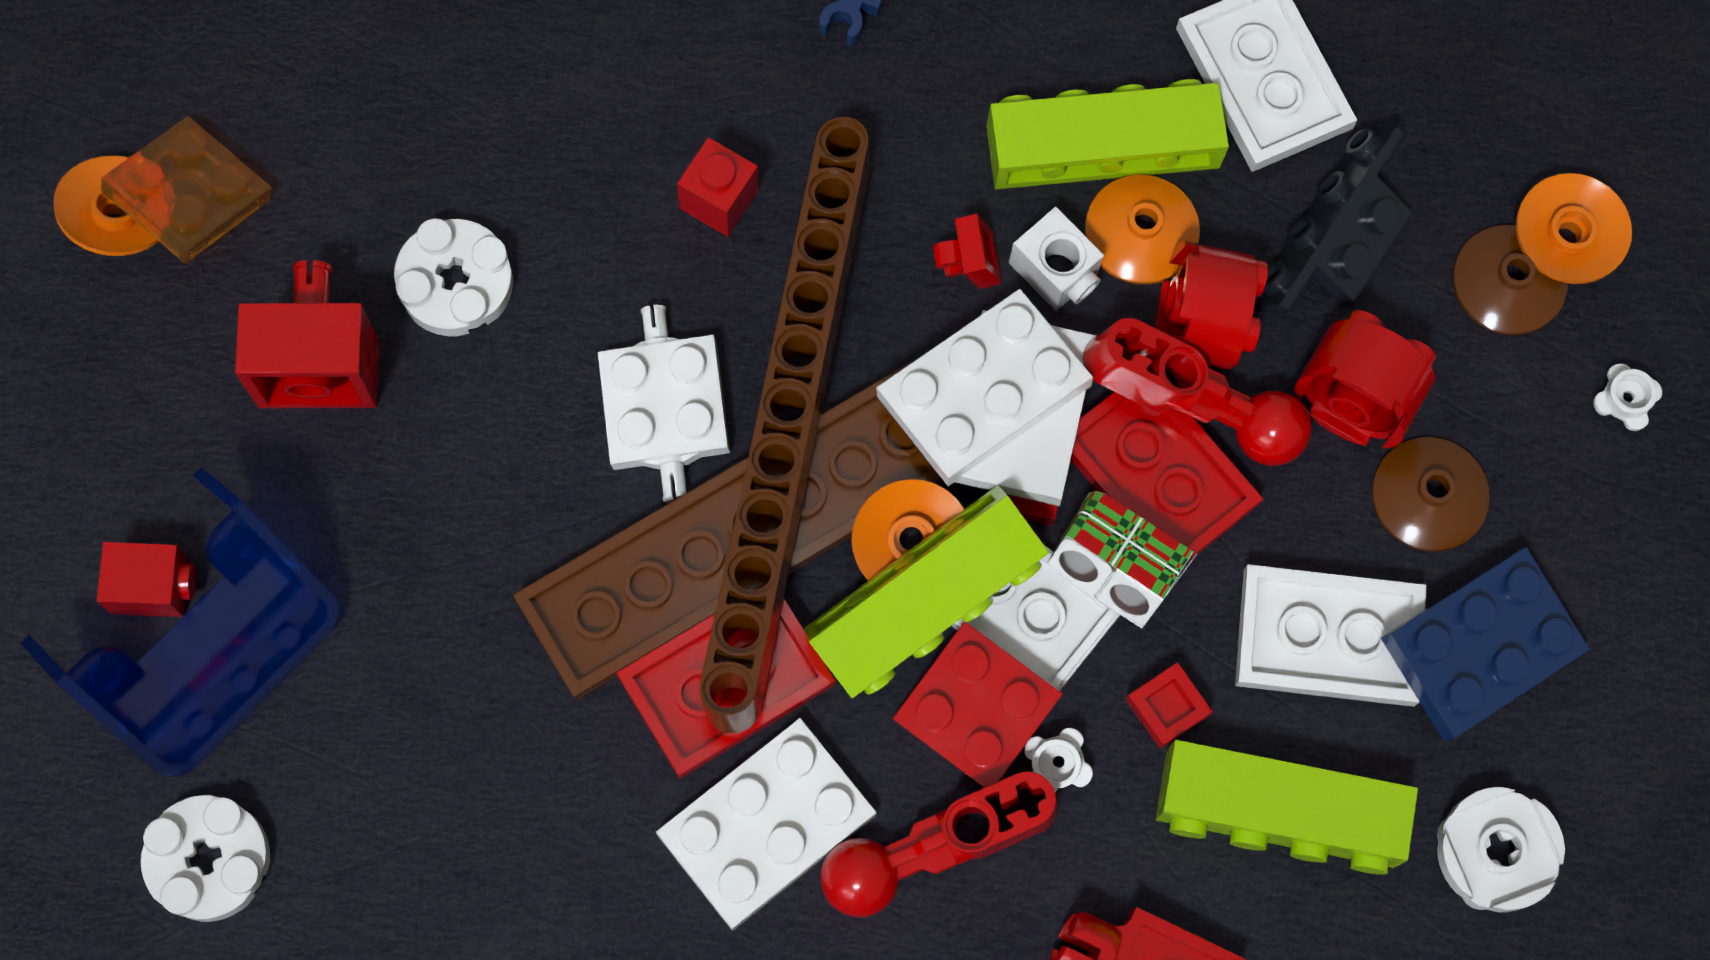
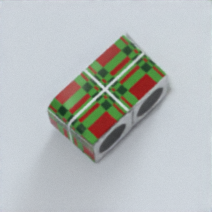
[1046,491,1197,628]

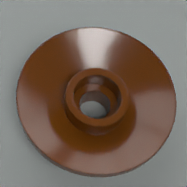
[1452,225,1568,335]
[1371,437,1490,552]

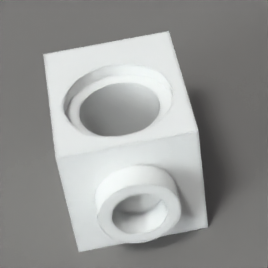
[1009,206,1104,311]

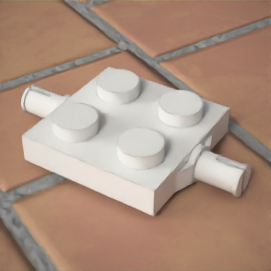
[598,305,730,503]

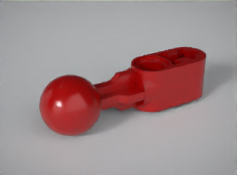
[1083,318,1312,466]
[820,772,1057,917]

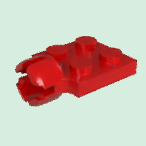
[1050,907,1247,960]

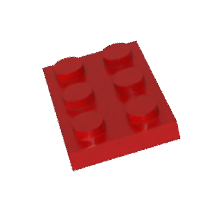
[1070,392,1263,565]
[616,582,835,780]

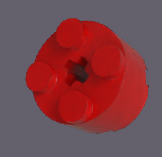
[1154,241,1268,370]
[1295,310,1436,448]

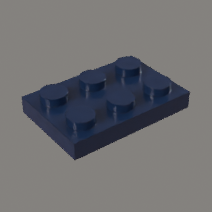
[1380,547,1590,742]

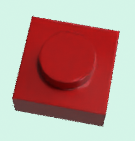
[1125,662,1213,749]

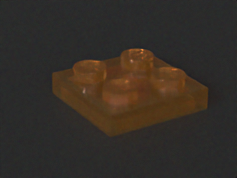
[101,116,271,264]

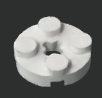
[394,218,513,336]
[1437,787,1565,913]
[141,795,270,922]

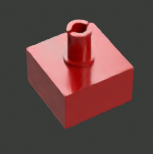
[235,260,379,408]

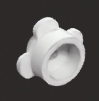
[1593,364,1662,431]
[1025,728,1093,792]

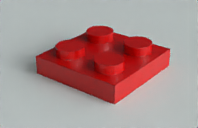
[893,622,1063,788]

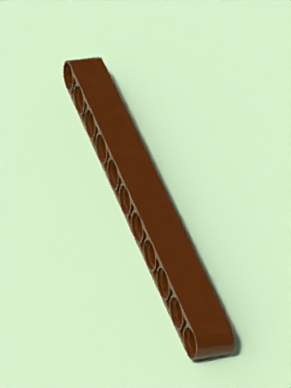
[700,117,870,733]

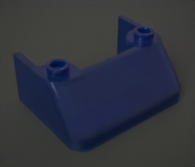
[20,467,339,777]

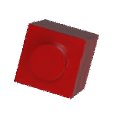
[677,137,759,237]
[97,542,197,617]

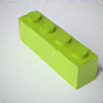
[986,79,1229,190]
[804,485,1049,699]
[1155,740,1418,875]

